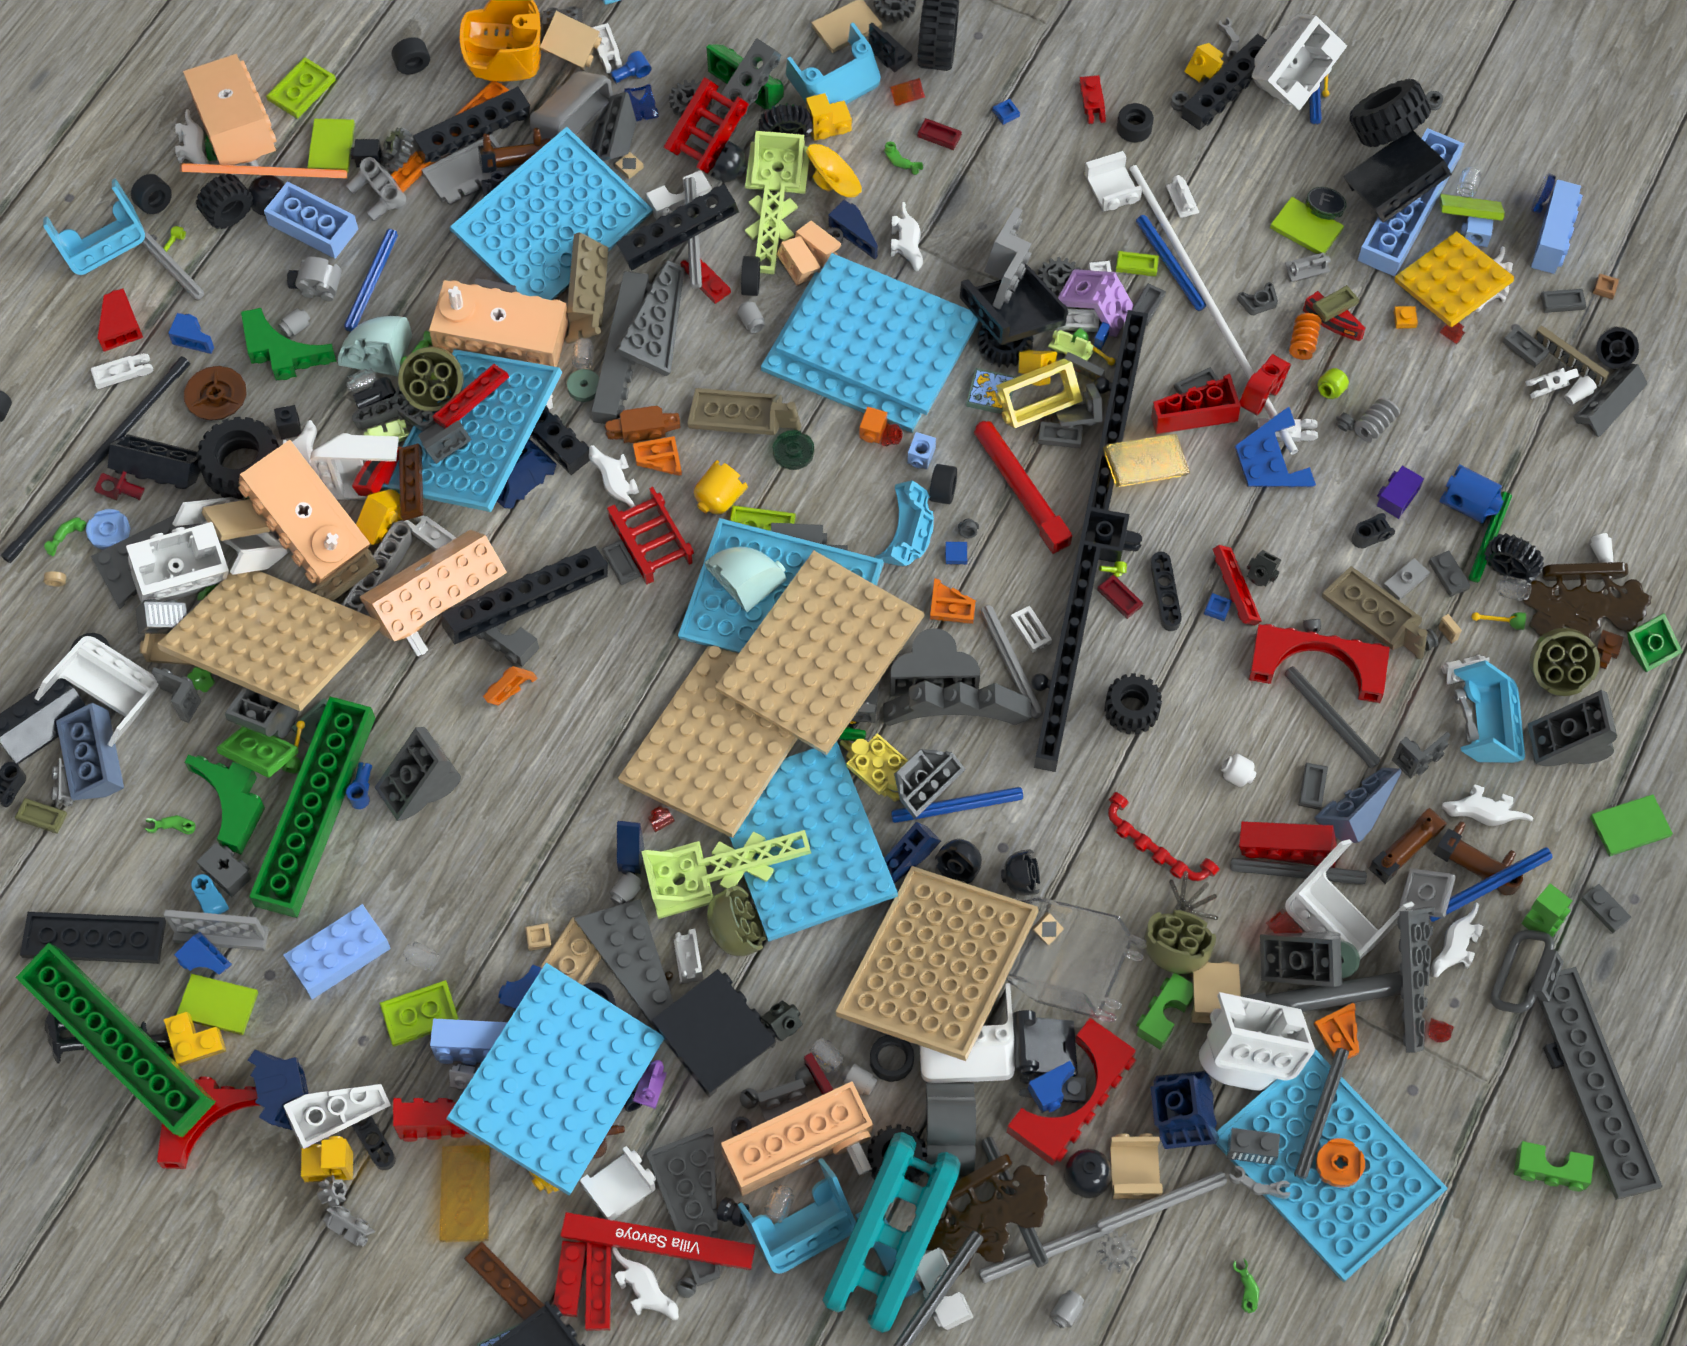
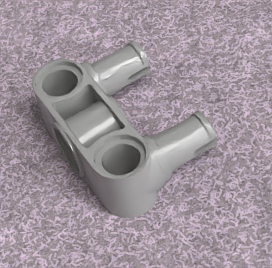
[345,157,406,221]

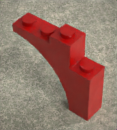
[157,1076,261,1169]

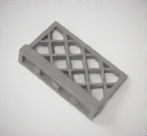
[164,910,269,951]

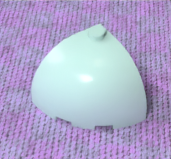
[338,316,412,376]
[704,547,787,613]

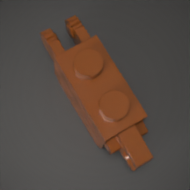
[604,405,680,443]

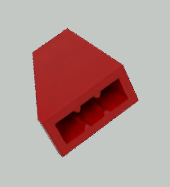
[98,288,143,352]

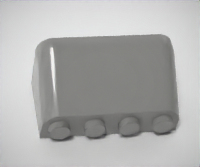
[529,71,612,139]

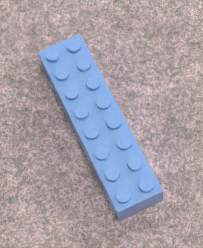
[1358,128,1464,277]

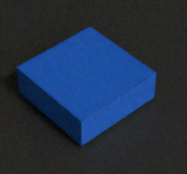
[993,99,1020,125]
[1094,322,1110,350]
[945,542,967,564]
[1204,593,1232,621]

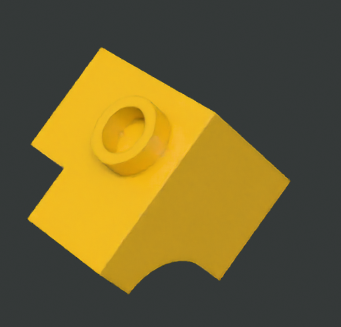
[1184,43,1224,83]
[1018,350,1057,386]

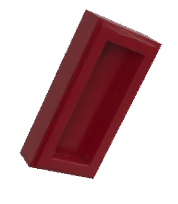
[917,118,962,150]
[1097,574,1143,619]
[804,1053,833,1095]

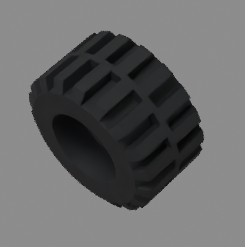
[196,174,253,229]
[1104,673,1162,735]
[867,1124,927,1183]

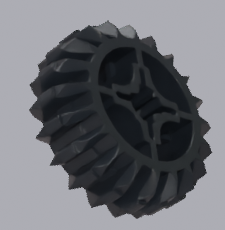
[758,103,813,141]
[977,324,1033,368]
[1485,533,1544,583]

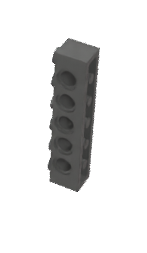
[692,38,781,154]

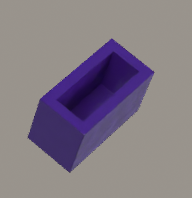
[1377,465,1424,519]

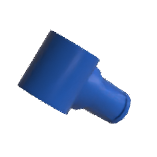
[610,51,652,83]
[346,762,372,809]

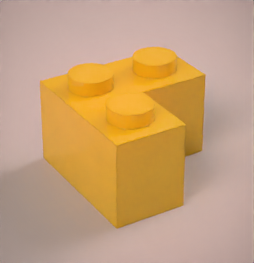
[806,93,852,141]
[356,489,402,545]
[164,1012,226,1066]
[301,1136,353,1182]

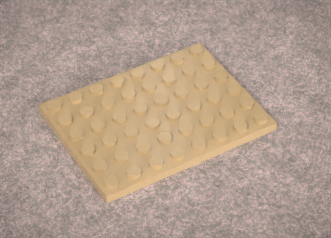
[715,551,924,756]
[158,571,381,711]
[618,646,798,838]
[836,866,1038,1061]

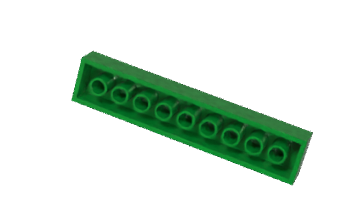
[249,696,375,918]
[15,943,216,1138]

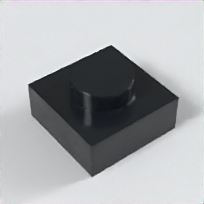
[1543,1042,1564,1069]

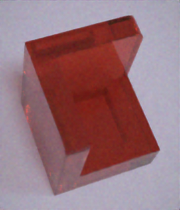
[890,78,925,106]
[1266,908,1303,933]

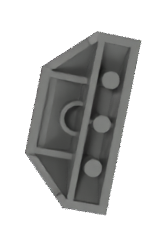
[589,92,637,161]
[894,749,966,819]

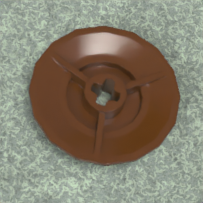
[184,366,247,421]

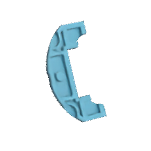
[875,480,934,566]

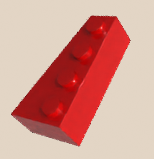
[1151,374,1241,434]
[1239,821,1337,868]
[393,1098,469,1142]

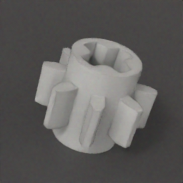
[316,1175,347,1208]

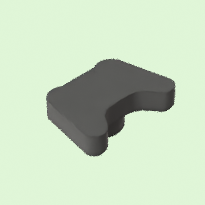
[1237,282,1278,315]

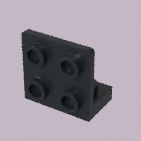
[868,22,912,73]

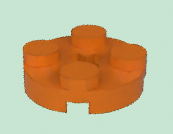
[1316,1138,1365,1188]

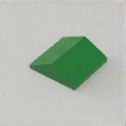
[1627,613,1683,672]

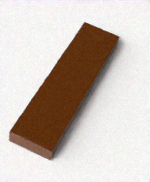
[399,443,423,521]
[464,1242,544,1320]

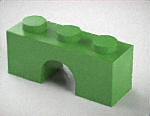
[1521,883,1573,937]
[1136,973,1194,1050]
[1514,1141,1594,1191]

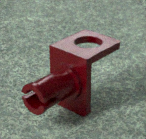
[94,471,145,501]

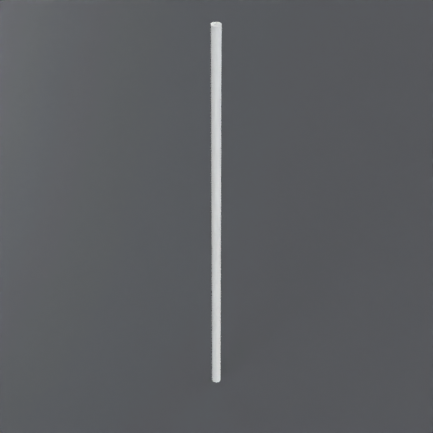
[1130,165,1298,455]

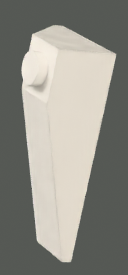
[283,1084,391,1149]

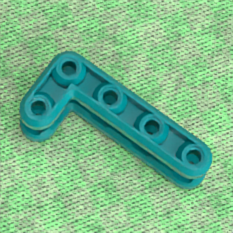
[822,1132,960,1333]

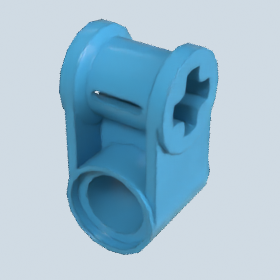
[191,874,229,914]

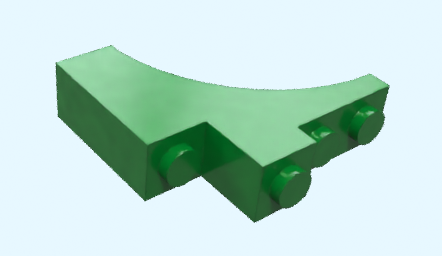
[241,308,337,381]
[185,755,265,855]

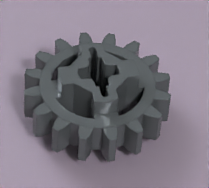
[874,0,916,23]
[669,79,712,118]
[380,127,414,171]
[1038,257,1080,297]

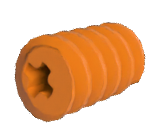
[1289,313,1322,360]

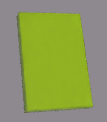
[266,57,336,119]
[307,118,355,173]
[1439,194,1505,221]
[1270,197,1344,254]
[730,505,796,531]
[176,974,259,1035]
[379,980,459,1047]

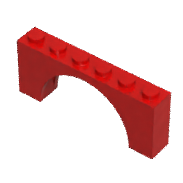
[1249,624,1390,703]
[1006,1018,1136,1166]

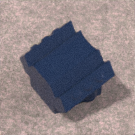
[497,439,557,509]
[247,1049,309,1131]
[1150,1071,1219,1149]

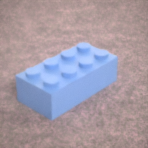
[1531,179,1583,274]
[264,181,358,259]
[284,904,391,999]
[430,1019,508,1065]

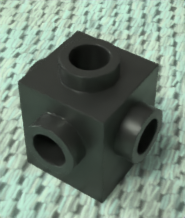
[1247,550,1281,587]
[761,1000,803,1041]

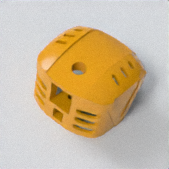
[460,0,541,81]

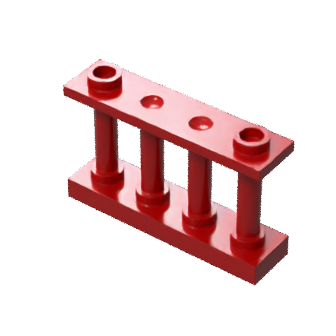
[664,77,749,174]
[607,487,694,585]

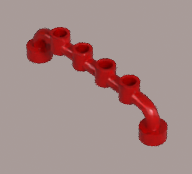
[1108,792,1220,881]

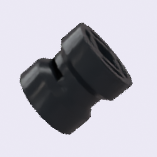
[717,1197,749,1227]

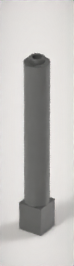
[1241,971,1403,1012]

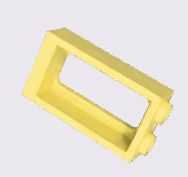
[996,359,1083,428]

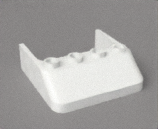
[310,433,400,500]
[172,497,290,575]
[35,636,158,747]
[1285,839,1415,963]
[919,983,1015,1083]

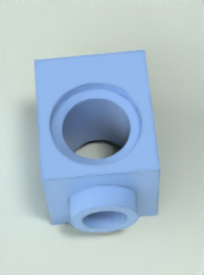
[1461,216,1493,247]
[907,432,936,469]

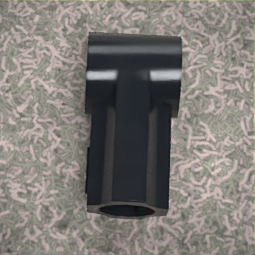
[352,377,396,409]

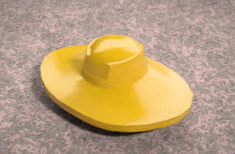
[806,144,862,197]

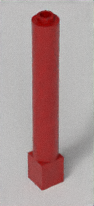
[974,421,1072,554]

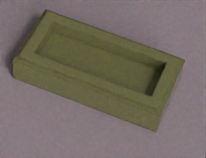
[1312,285,1359,322]
[15,798,67,834]

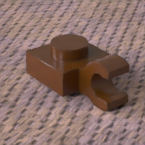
[1596,630,1624,669]

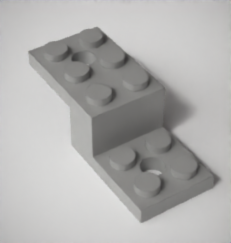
[984,207,1032,309]

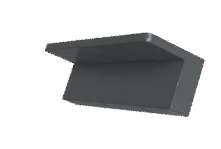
[1574,364,1647,437]

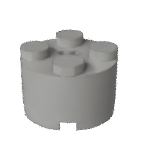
[295,257,342,301]

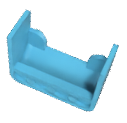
[785,22,881,104]
[43,178,145,275]
[1454,660,1525,763]
[738,1158,856,1274]

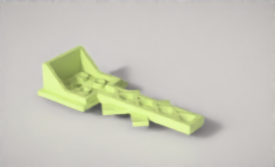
[745,131,810,274]
[641,830,811,919]

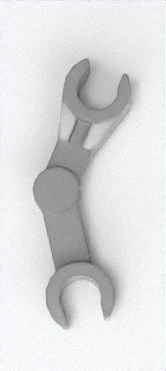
[1218,17,1240,62]
[1453,688,1479,742]
[1229,1166,1290,1199]

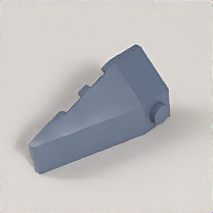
[1315,768,1402,843]

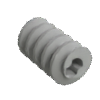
[1354,398,1400,443]

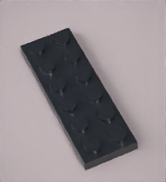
[20,912,166,964]

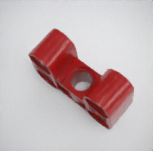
[1239,354,1291,416]

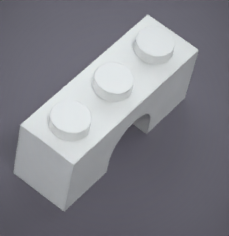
[646,170,712,220]
[915,1248,974,1330]

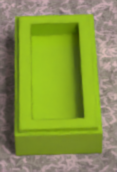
[1116,251,1159,277]

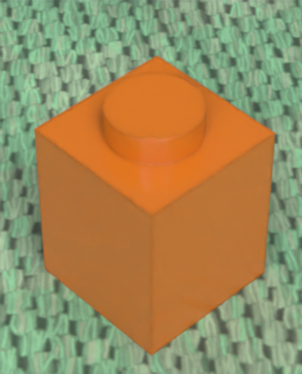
[859,407,887,444]

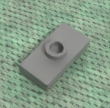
[1383,558,1430,600]

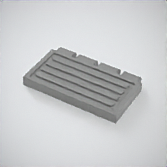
[422,134,512,205]

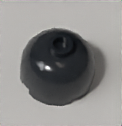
[710,140,747,182]
[248,175,285,216]
[1596,326,1639,369]
[935,839,982,884]
[1001,849,1040,896]
[1064,1148,1112,1198]

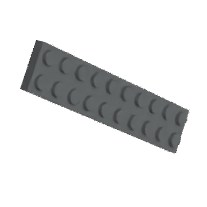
[1531,967,1662,1200]

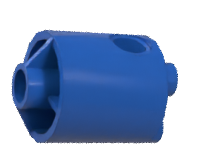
[1439,464,1504,523]

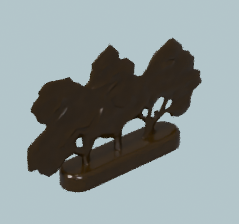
[1521,562,1652,639]
[926,1154,1049,1274]

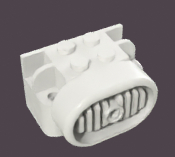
[1252,14,1347,111]
[126,522,229,604]
[1199,992,1315,1091]

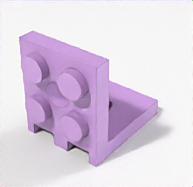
[1058,269,1134,337]

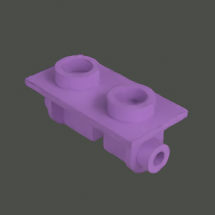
[633,1060,667,1109]

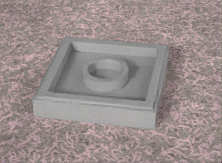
[1399,868,1456,918]

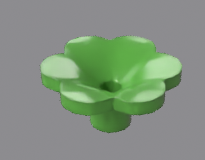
[187,666,215,692]

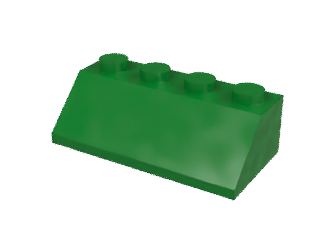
[706,44,784,110]

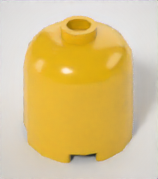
[694,460,748,515]

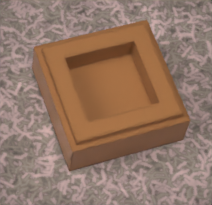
[1593,273,1619,299]

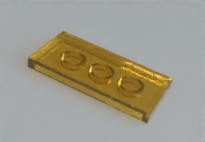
[1103,434,1190,487]
[439,1145,491,1242]

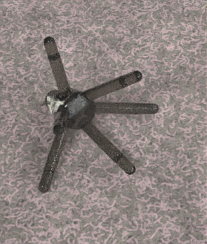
[1169,871,1218,920]

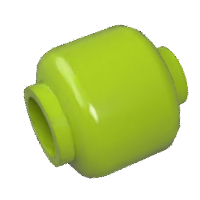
[1317,368,1349,399]

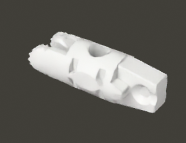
[1525,368,1579,399]

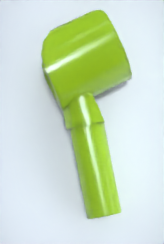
[163,226,186,252]
[1099,561,1127,577]

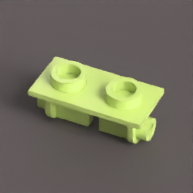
[1048,330,1094,361]
[364,419,409,442]

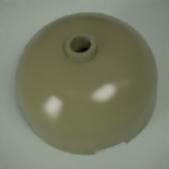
[398,347,464,411]
[1529,628,1600,696]
[707,885,766,957]
[1144,910,1216,974]

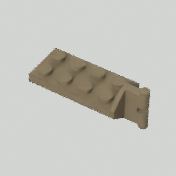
[565,232,609,344]
[687,388,802,435]
[1322,566,1427,659]

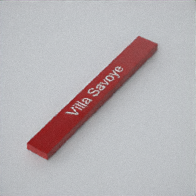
[561,1212,756,1270]

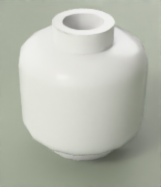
[1221,754,1256,787]

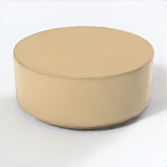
[43,571,66,587]

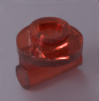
[1440,322,1466,344]
[880,424,903,446]
[648,806,675,833]
[1428,1018,1454,1043]

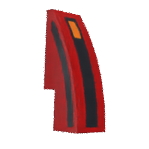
[1303,291,1366,341]
[352,447,402,497]

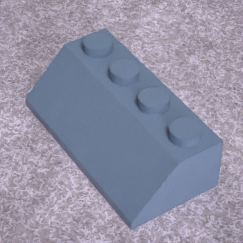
[56,703,124,800]

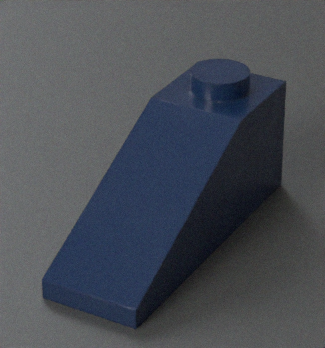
[828,199,878,259]
[617,820,645,875]
[884,822,941,883]

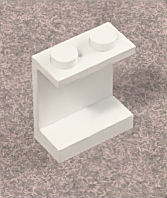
[1084,151,1142,212]
[580,1146,656,1220]

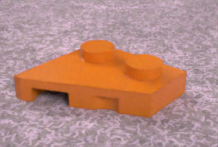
[633,436,682,476]
[930,578,976,624]
[483,666,537,705]
[1314,1002,1359,1060]

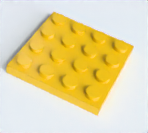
[1395,231,1514,328]

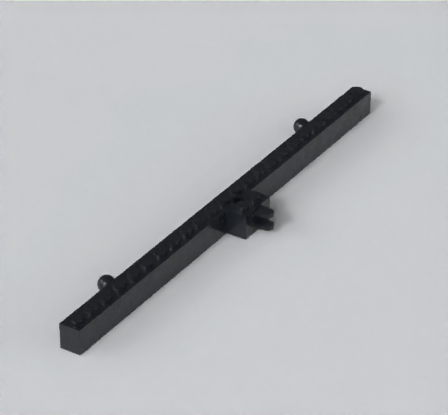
[1031,310,1148,772]

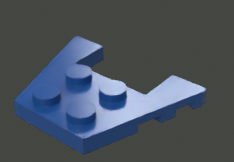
[1235,407,1316,487]

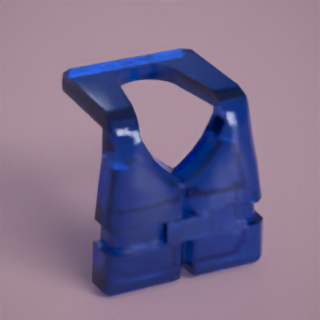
[624,84,659,121]

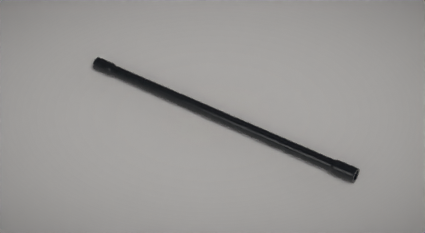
[0,356,191,563]

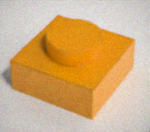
[1394,306,1418,329]

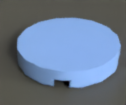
[86,509,131,550]

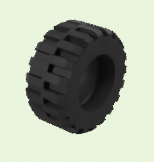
[917,0,959,71]
[1349,79,1431,147]
[197,417,279,499]

